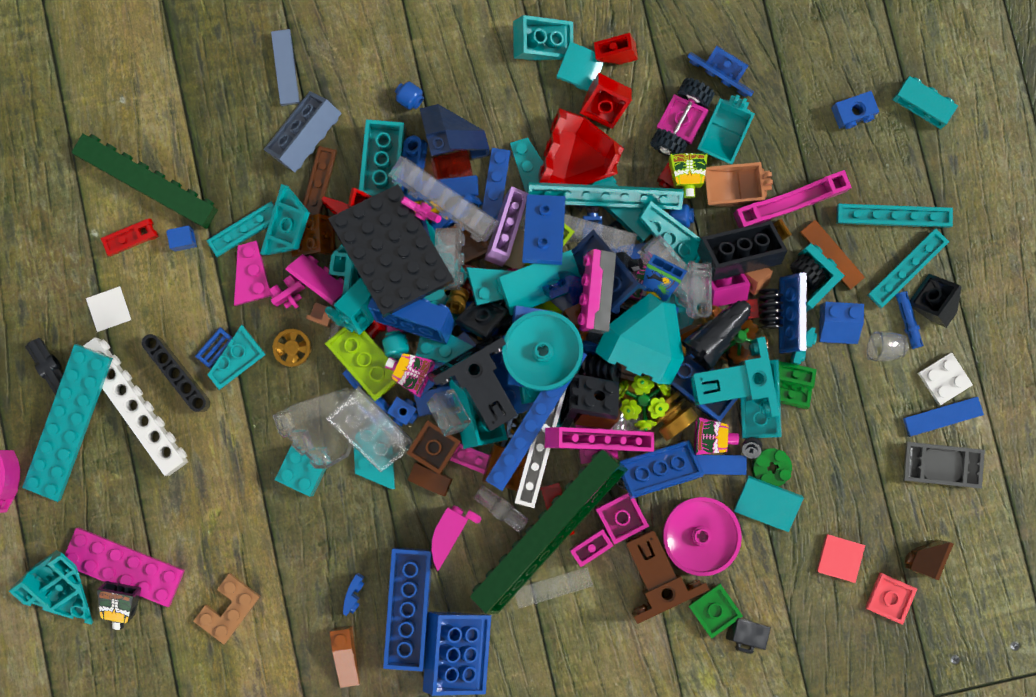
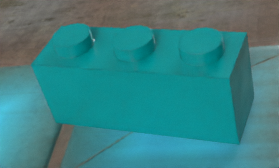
[892,76,958,129]

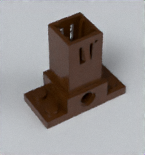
[625,530,709,624]

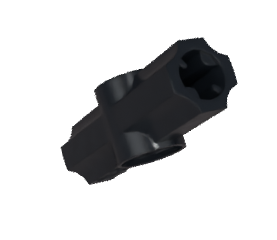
[25,338,63,395]

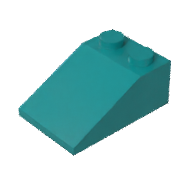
[513,15,574,60]

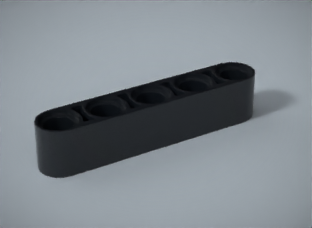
[142,334,210,412]

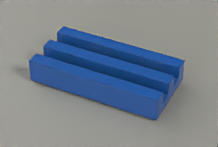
[195,327,233,369]

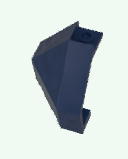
[420,104,490,160]

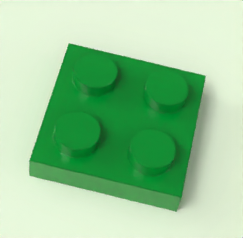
[688,583,743,639]

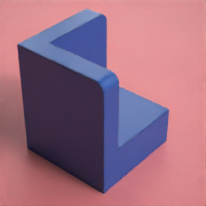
[166,225,197,252]

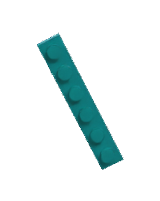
[836,204,953,228]

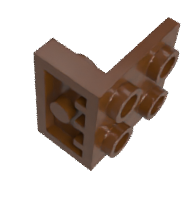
[291,214,335,257]

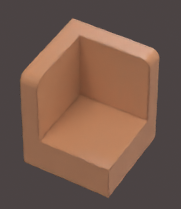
[744,268,773,295]
[306,303,334,328]

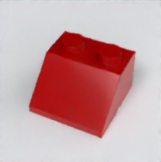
[580,73,632,129]

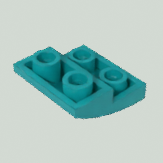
[557,42,605,91]

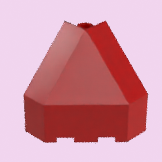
[539,108,624,185]

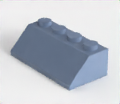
[264,91,342,172]

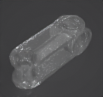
[686,261,712,319]

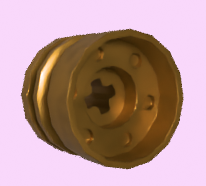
[647,391,699,441]

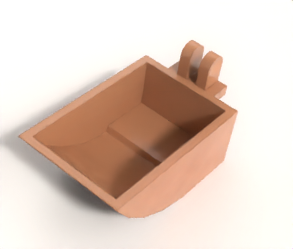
[705,162,773,207]

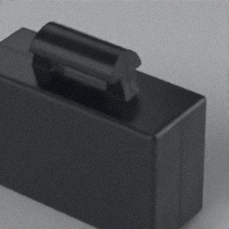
[726,618,771,654]

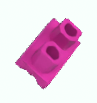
[269,275,305,309]

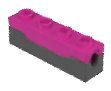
[578,249,616,334]

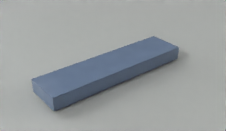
[271,29,300,106]

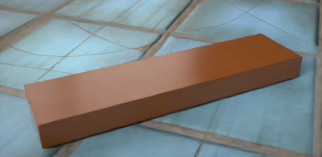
[800,220,865,290]

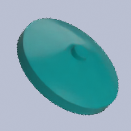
[502,310,583,391]

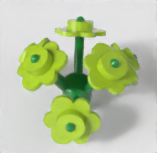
[619,375,671,431]

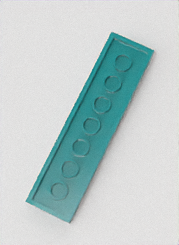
[22,344,113,502]

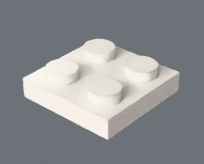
[918,353,973,405]

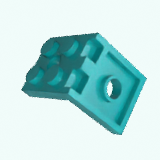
[797,243,845,312]

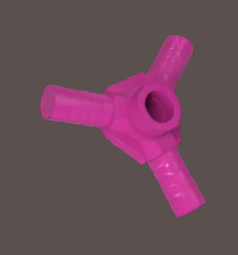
[400,196,442,223]

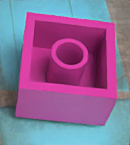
[595,491,649,545]

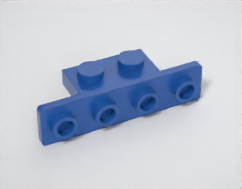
[687,46,754,97]

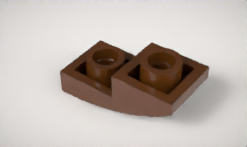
[408,462,453,496]

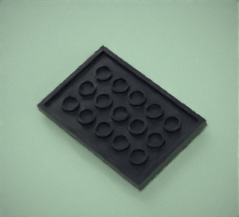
[328,184,454,318]

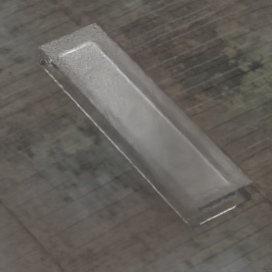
[515,567,593,608]

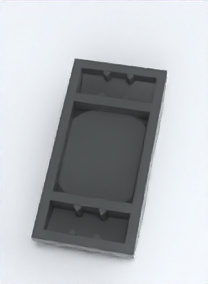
[903,442,985,489]

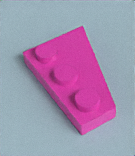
[234,241,271,306]

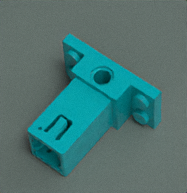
[690,337,780,418]

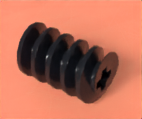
[759,289,783,329]
[578,352,622,382]

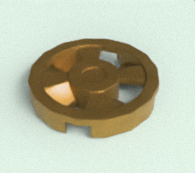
[272,329,311,367]

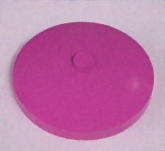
[663,497,742,576]

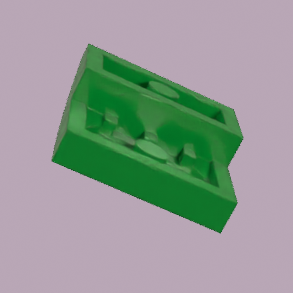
[779,361,817,409]

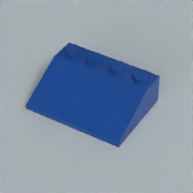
[423,612,491,696]

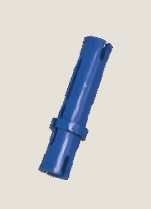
[895,291,924,349]

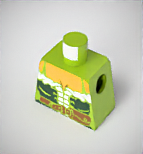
[668,153,707,198]

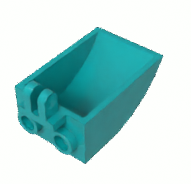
[697,95,755,164]
[325,277,374,335]

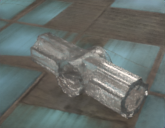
[473,485,529,533]

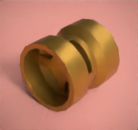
[446,287,469,314]

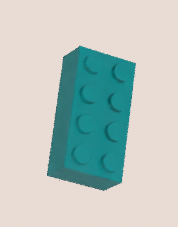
[359,119,406,196]
[449,368,507,449]

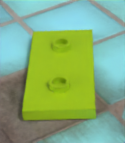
[325,327,396,402]

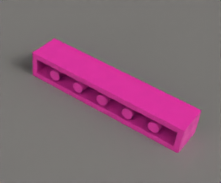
[545,427,654,452]

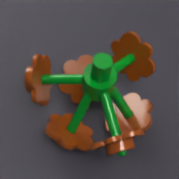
[719,319,768,364]

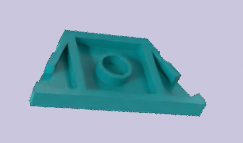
[260,184,310,256]
[353,415,395,489]

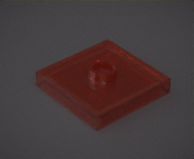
[431,150,473,180]

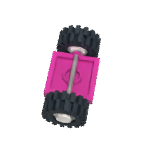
[650,78,715,157]

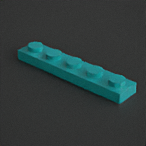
[867,228,949,309]

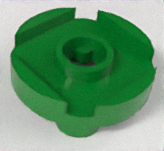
[752,448,792,486]

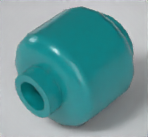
[382,331,409,360]

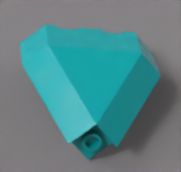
[595,293,684,385]

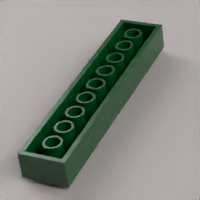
[470,449,628,614]

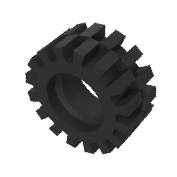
[790,254,826,290]

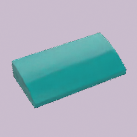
[497,250,583,315]

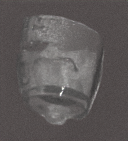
[867,331,909,362]

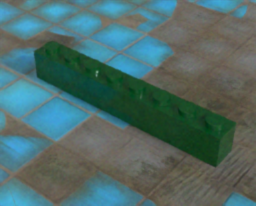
[71,133,218,230]

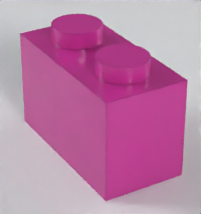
[569,528,613,567]

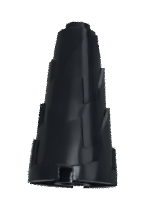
[682,300,751,370]

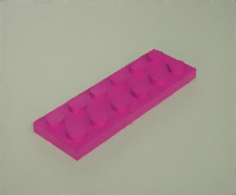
[65,527,185,607]

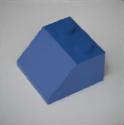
[819,302,864,344]

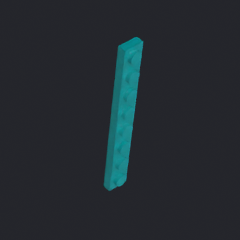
[528,182,684,210]

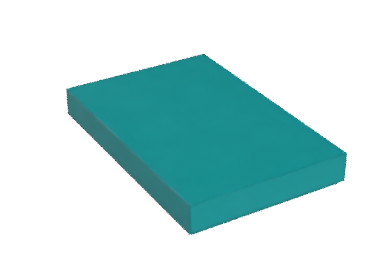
[734,476,804,532]

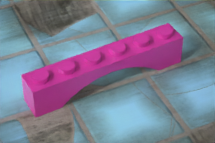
[733,170,852,228]

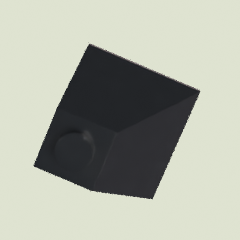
[910,274,962,328]

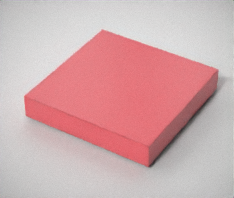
[816,534,865,583]
[865,572,917,625]

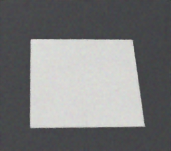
[86,286,131,332]

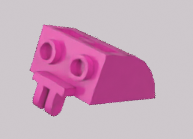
[0,450,20,513]
[432,505,481,571]

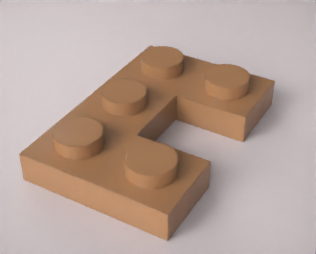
[193,573,261,644]

